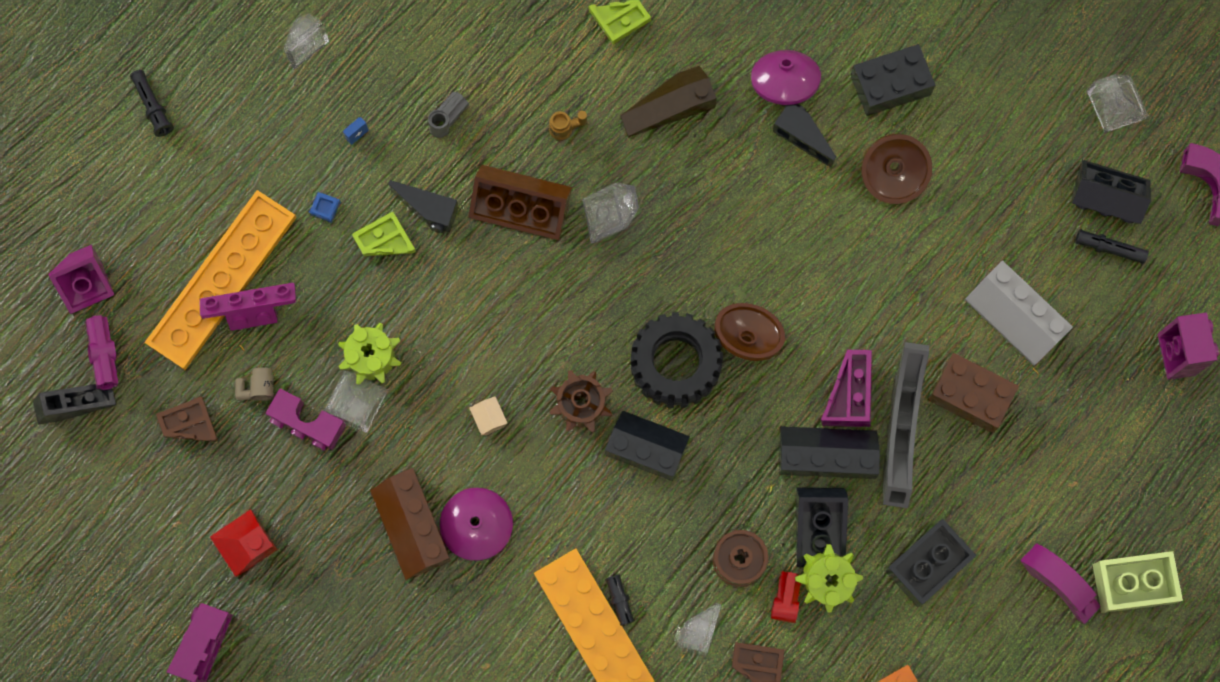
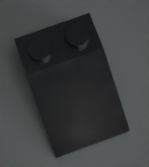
[795,487,848,567]

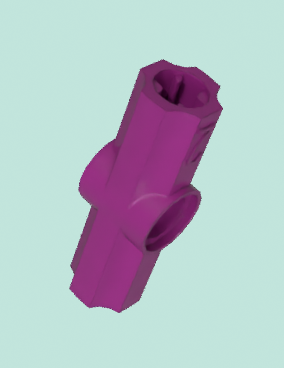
[86,315,118,390]

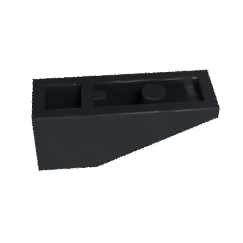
[772,104,836,168]
[388,180,459,233]
[33,384,116,425]

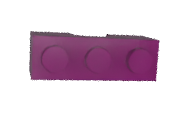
[265,389,347,451]

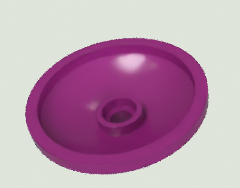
[751,50,821,105]
[440,488,513,561]

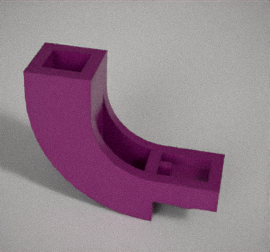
[1180,143,1220,226]
[1020,543,1101,624]

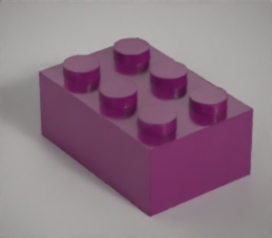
[1157,312,1219,380]

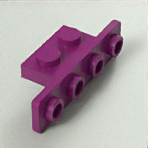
[200,283,296,331]

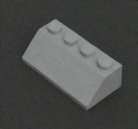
[965,260,1073,366]

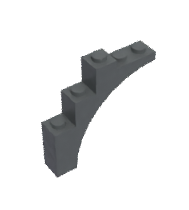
[883,342,929,508]

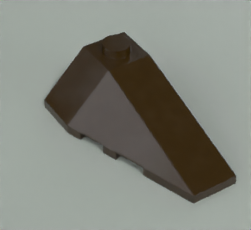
[620,66,717,137]

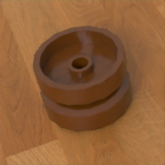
[712,530,768,588]

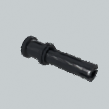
[130,70,174,137]

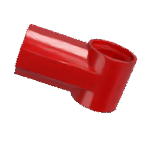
[771,571,801,624]

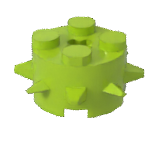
[338,323,401,385]
[795,544,863,612]

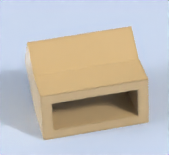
[469,396,507,436]

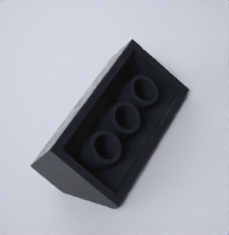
[779,426,880,479]

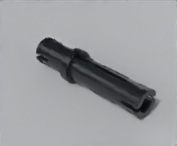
[1075,229,1149,265]

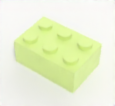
[1092,551,1183,613]

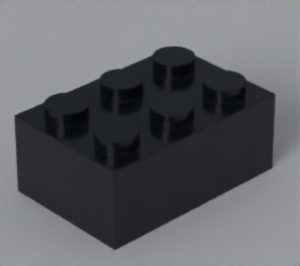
[850,44,936,116]
[884,518,977,607]

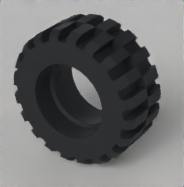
[630,312,723,408]

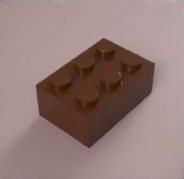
[928,353,1019,433]

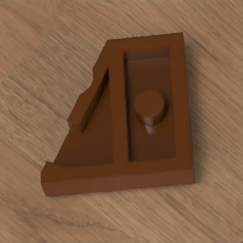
[156,396,219,442]
[731,642,784,682]

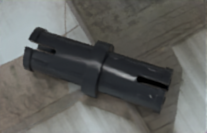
[605,574,635,626]

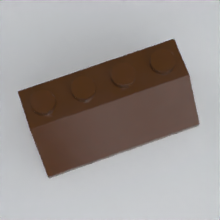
[468,165,572,240]
[370,468,452,580]

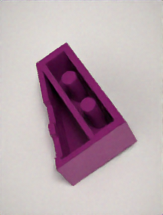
[821,350,873,427]
[167,603,233,682]

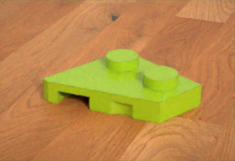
[588,0,651,44]
[352,212,416,256]

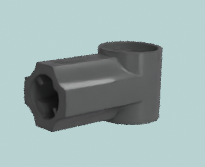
[428,91,469,138]

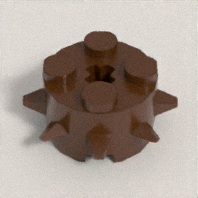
[549,370,613,433]

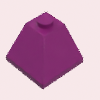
[48,244,114,314]

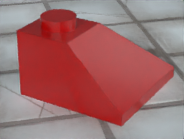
[210,509,278,577]

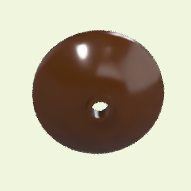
[861,134,932,204]
[714,303,785,361]

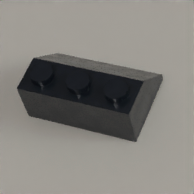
[1072,159,1151,224]
[605,411,690,482]

